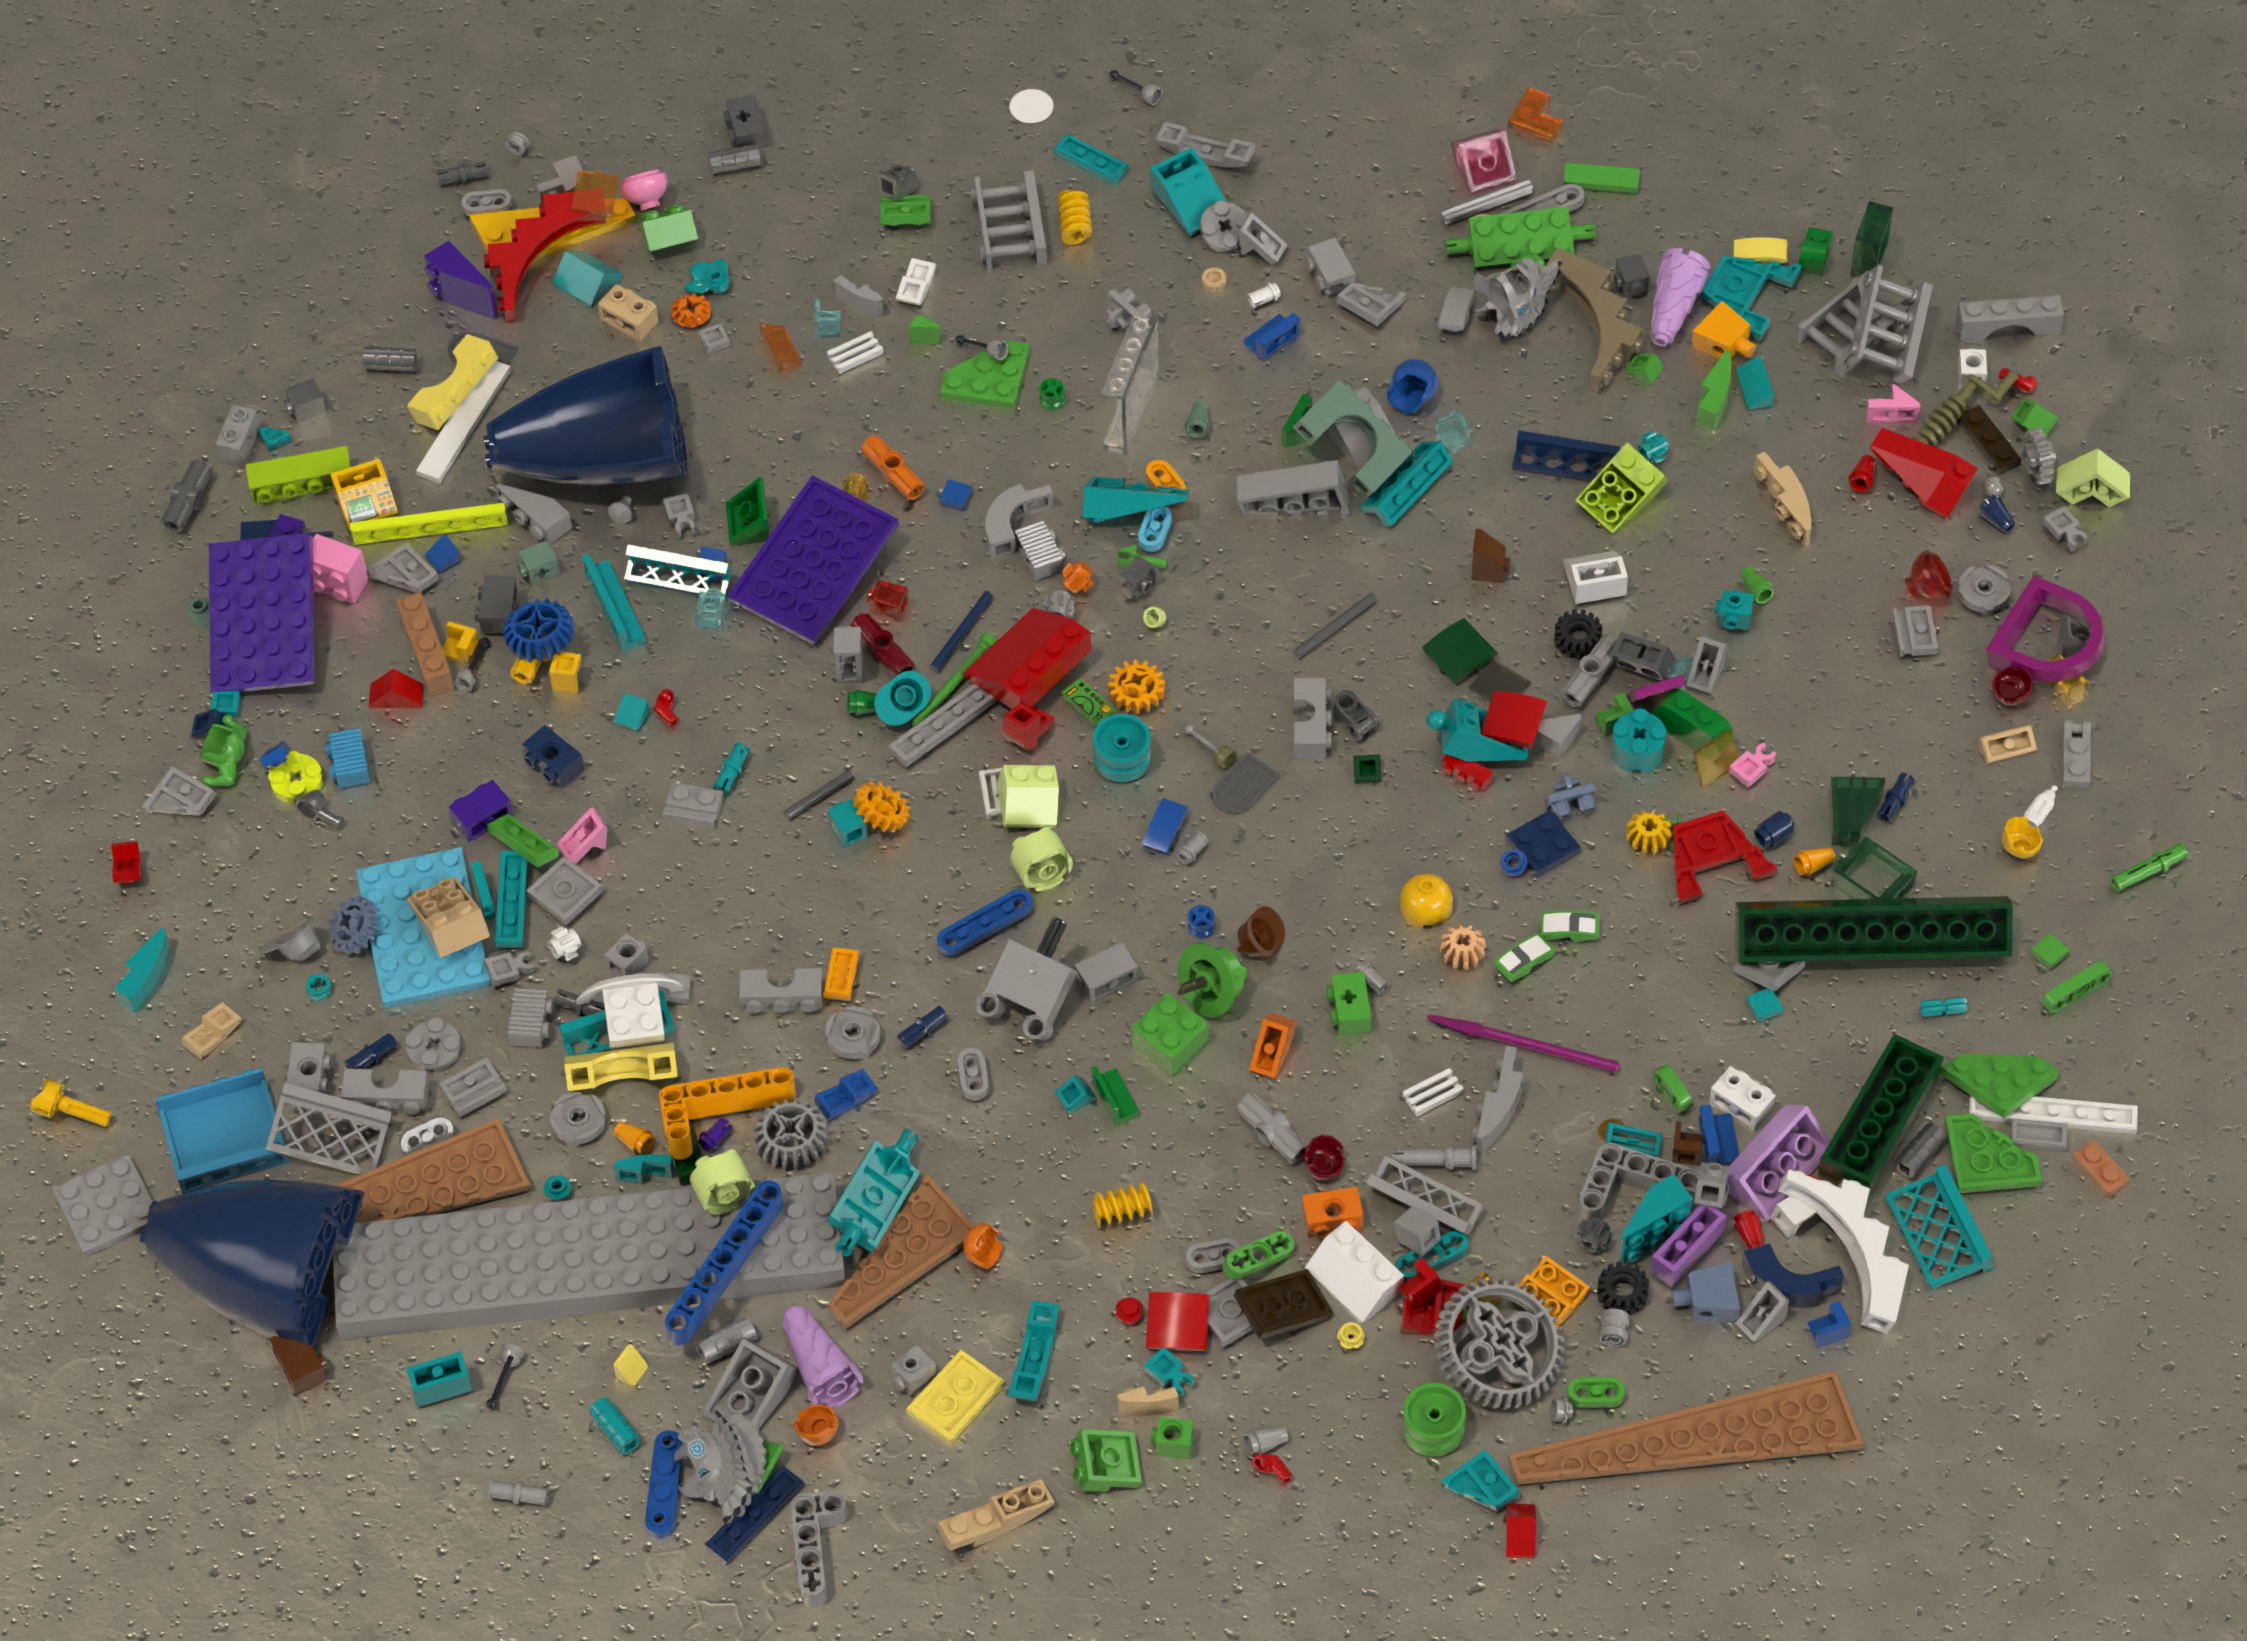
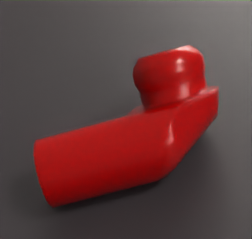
[1999,368,2038,393]
[1251,1454,1293,1485]

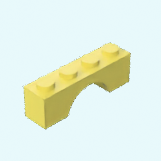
[407,334,498,430]
[564,1042,678,1091]

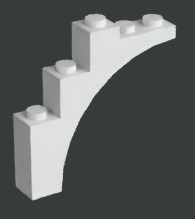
[1778,1170,1909,1334]

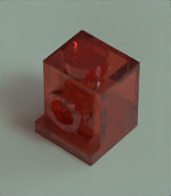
[867,579,909,622]

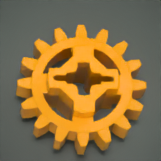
[1108,659,1165,714]
[853,781,910,832]

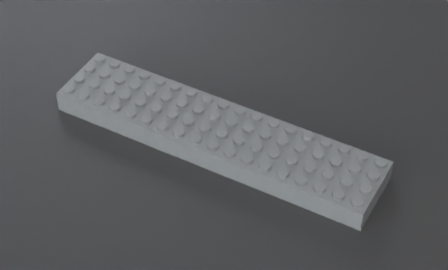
[333,1172,845,1340]

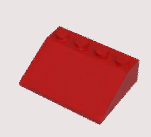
[963,608,1092,709]

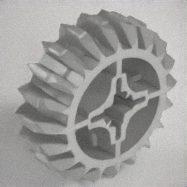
[753,1097,828,1170]

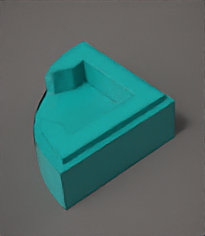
[257,427,292,452]

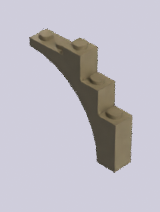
[1546,248,1644,393]

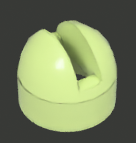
[1143,607,1167,628]

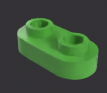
[1567,1377,1625,1408]

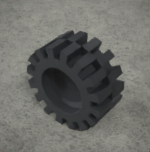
[1554,609,1602,660]
[1597,1261,1649,1316]

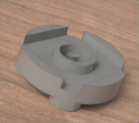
[1200,201,1248,252]
[1958,565,2011,616]
[825,1006,881,1060]
[405,1017,461,1072]
[550,1091,606,1147]

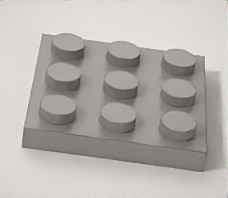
[52,1154,152,1258]

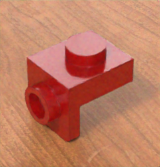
[111,841,142,883]

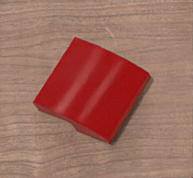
[1481,691,1547,750]
[1400,1278,1465,1337]
[1146,1292,1210,1352]

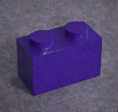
[448,780,513,842]

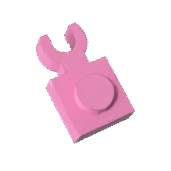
[1728,743,1776,788]

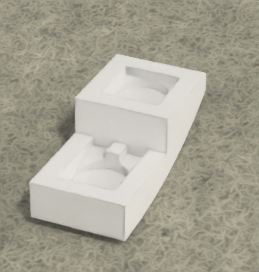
[896,258,937,306]

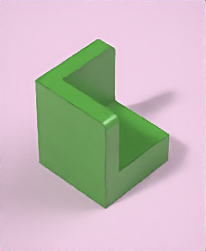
[2011,396,2059,436]
[1595,692,1634,737]

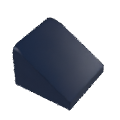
[191,709,226,739]

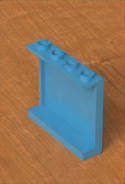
[155,1068,290,1194]

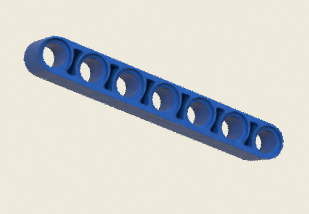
[665,1180,783,1346]

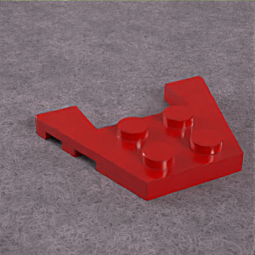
[1672,810,1777,905]

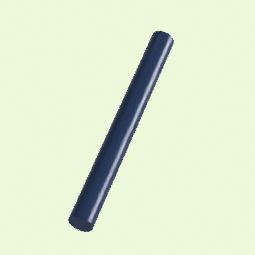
[929,591,993,672]

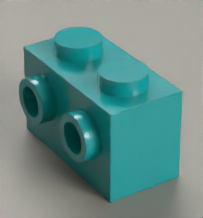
[406,1351,472,1407]

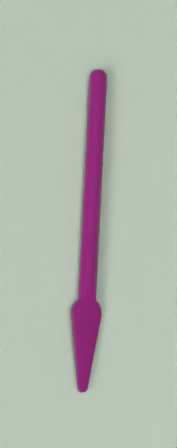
[1427,1014,1620,1072]

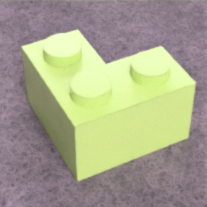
[2056,448,2130,507]

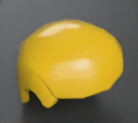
[2001,817,2043,859]

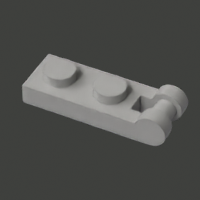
[2062,719,2091,789]

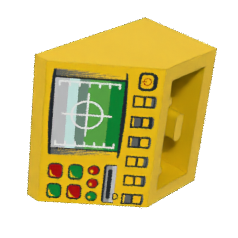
[330,459,398,531]

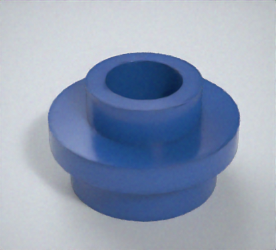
[1500,849,1528,876]

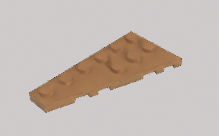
[828,1174,975,1329]

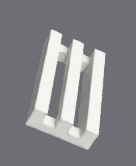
[827,331,884,374]
[979,768,1002,820]
[1402,1068,1464,1117]

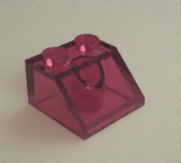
[1451,129,1517,192]

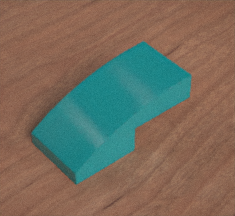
[613,1154,674,1185]

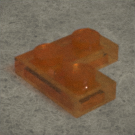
[1508,87,1563,144]

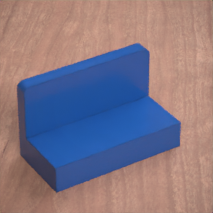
[1243,313,1300,361]
[1698,1105,1739,1166]

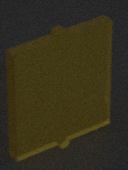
[1693,729,1738,788]

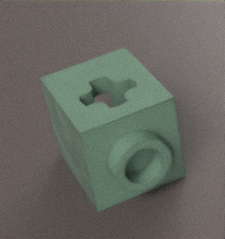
[517,540,560,586]

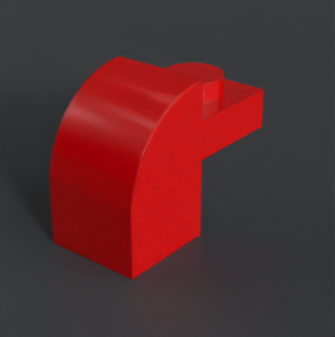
[1002,703,1055,750]

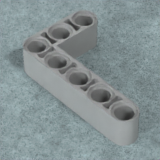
[1578,1143,1729,1222]

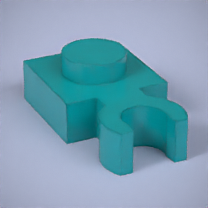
[1144,1347,1195,1397]

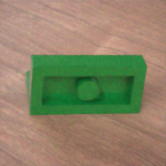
[1091,1066,1139,1127]

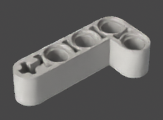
[791,1491,847,1608]

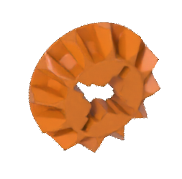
[671,292,711,327]

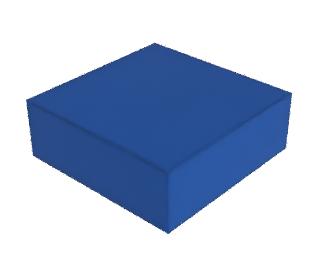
[939,479,973,511]

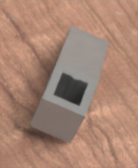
[496,484,572,545]

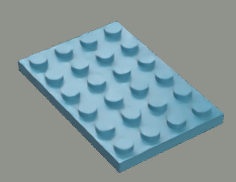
[356,847,491,1008]

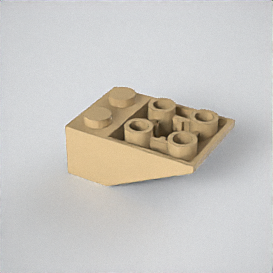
[406,877,490,958]

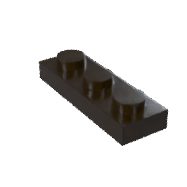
[1957,405,2021,475]

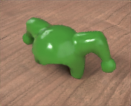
[199,714,247,786]

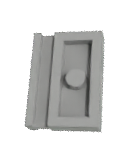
[1892,605,1938,657]
[662,782,724,828]
[439,1057,507,1118]

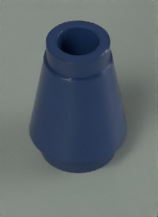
[1978,495,2016,533]

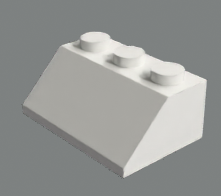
[1305,1221,1404,1325]

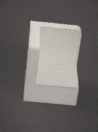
[1770,1197,1816,1239]

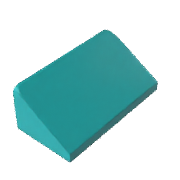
[1735,356,1774,410]

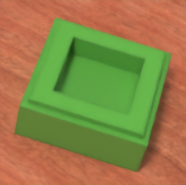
[2030,933,2070,971]

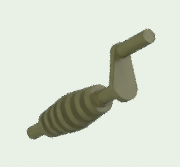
[1912,371,2018,447]

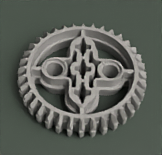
[1434,1277,1565,1409]

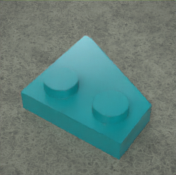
[1441,1449,1520,1511]

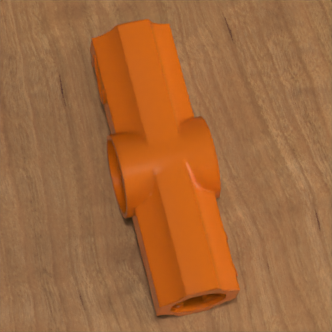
[861,435,925,500]

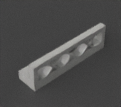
[1366,1156,1484,1235]

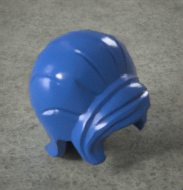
[1386,359,1438,414]

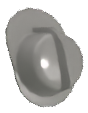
[259,918,321,961]

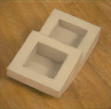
[182,1002,241,1059]

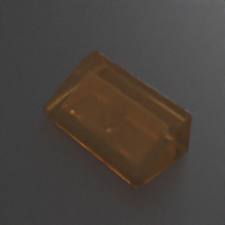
[760,324,802,373]

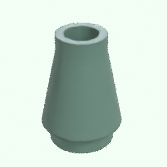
[1184,401,1210,438]

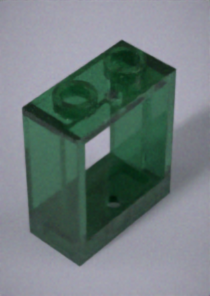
[1850,201,1894,278]
[1831,836,1918,899]

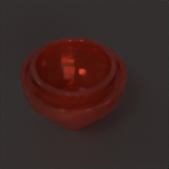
[1905,550,1953,600]

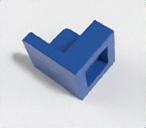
[1807,1301,1851,1348]

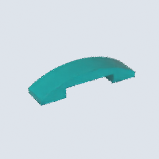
[1008,1300,1060,1401]

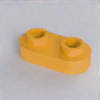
[1146,460,1186,504]

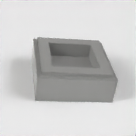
[698,323,731,355]

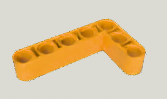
[659,1067,796,1160]

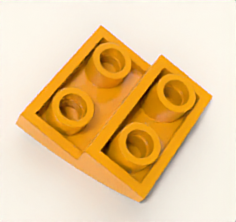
[1517,1255,1591,1326]

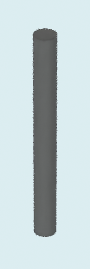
[1293,593,1377,659]

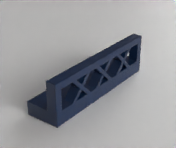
[1512,430,1620,483]

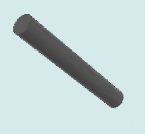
[783,770,854,820]

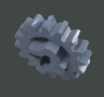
[327,895,381,955]

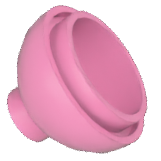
[619,169,668,212]

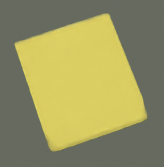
[613,1344,648,1387]

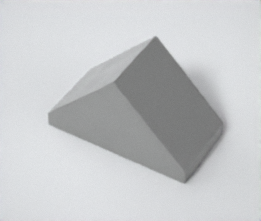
[1686,635,1727,694]
[1533,714,1581,758]
[1735,1281,1789,1342]

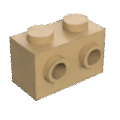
[598,284,658,341]

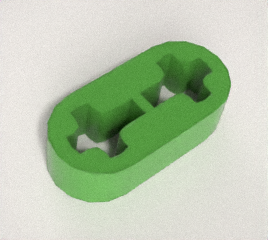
[1653,1064,1693,1113]

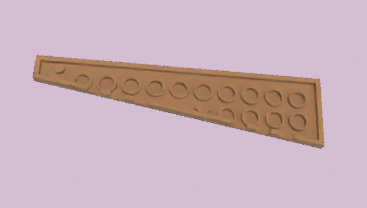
[334,1118,531,1223]
[1508,1370,1864,1485]

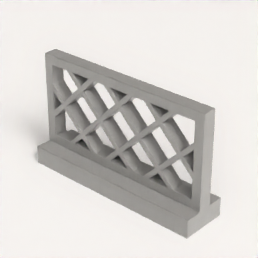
[266,1083,392,1175]

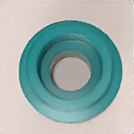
[543,1175,572,1202]

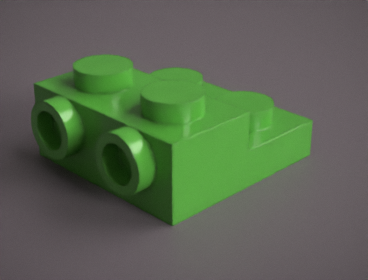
[1069,1429,1142,1492]

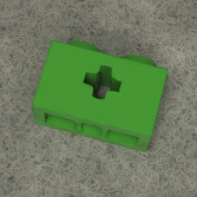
[1326,971,1372,1036]

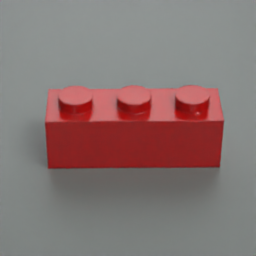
[1441,754,1493,792]

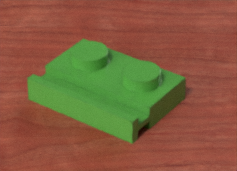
[880,195,931,226]

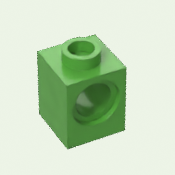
[1151,1417,1194,1459]

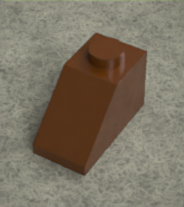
[1471,528,1510,583]
[269,1336,328,1395]

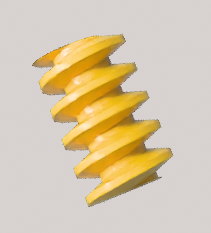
[1058,190,1093,245]
[1092,1182,1153,1228]

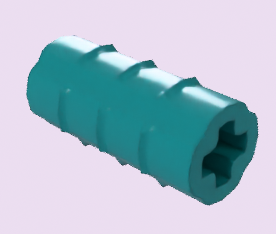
[588,1397,641,1455]

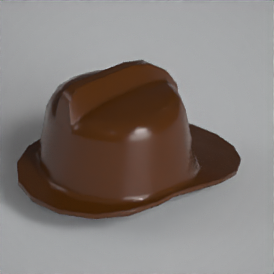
[1236,906,1285,957]

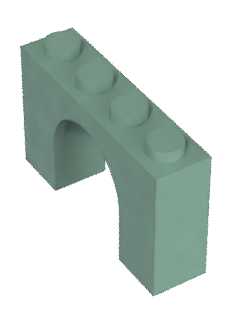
[1293,379,1412,500]

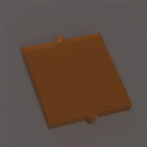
[571,170,619,217]

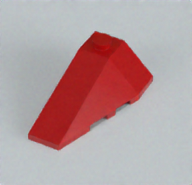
[1869,428,1978,520]

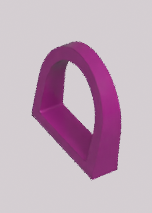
[1986,576,2105,682]

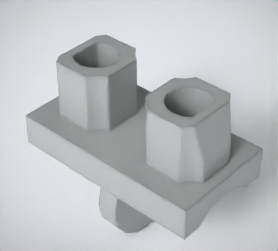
[1106,288,1151,335]

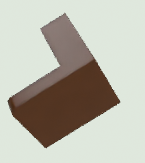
[1672,1121,1702,1166]

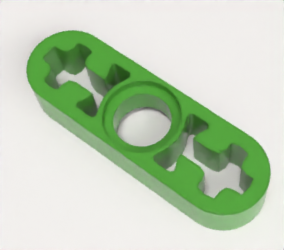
[2041,961,2113,1013]
[1222,1231,1295,1280]

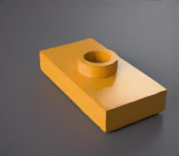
[823,947,860,1001]

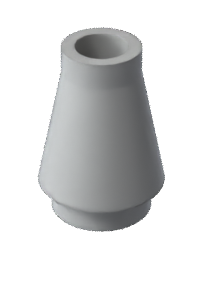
[1243,1425,1288,1455]

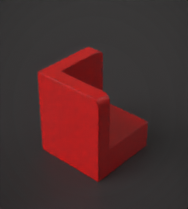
[1399,1257,1442,1309]

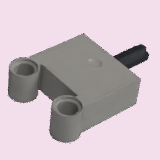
[975,917,1078,1042]

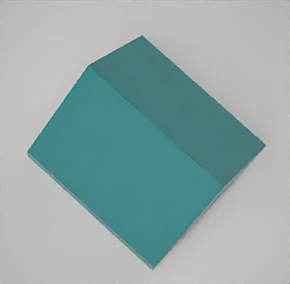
[552,251,623,309]

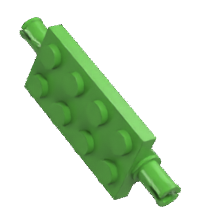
[1445,207,1596,269]

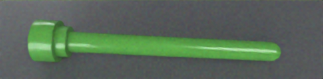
[912,632,998,727]

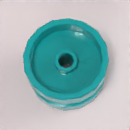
[1092,714,1151,783]

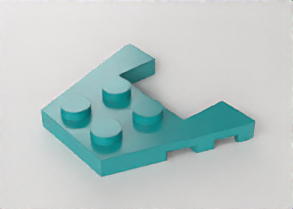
[1701,256,1802,341]

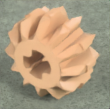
[1440,923,1486,971]

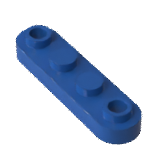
[937,889,1033,956]
[645,1430,683,1538]

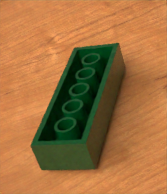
[1817,1034,1944,1198]

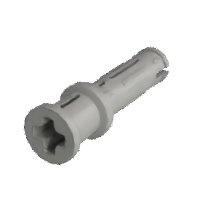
[1392,1145,1476,1170]

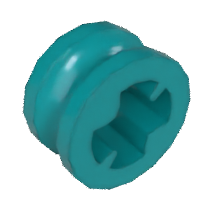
[306,974,331,1001]

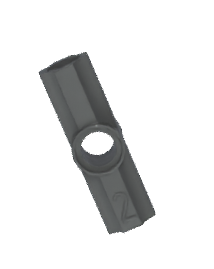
[161,459,213,534]

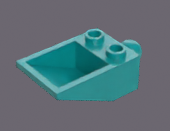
[1426,698,1528,761]

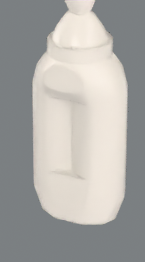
[2023,785,2058,828]

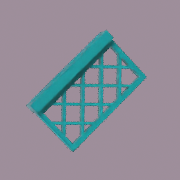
[1885,1164,1994,1290]

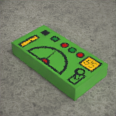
[1061,677,1116,728]

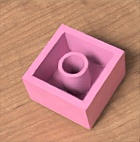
[313,534,369,604]

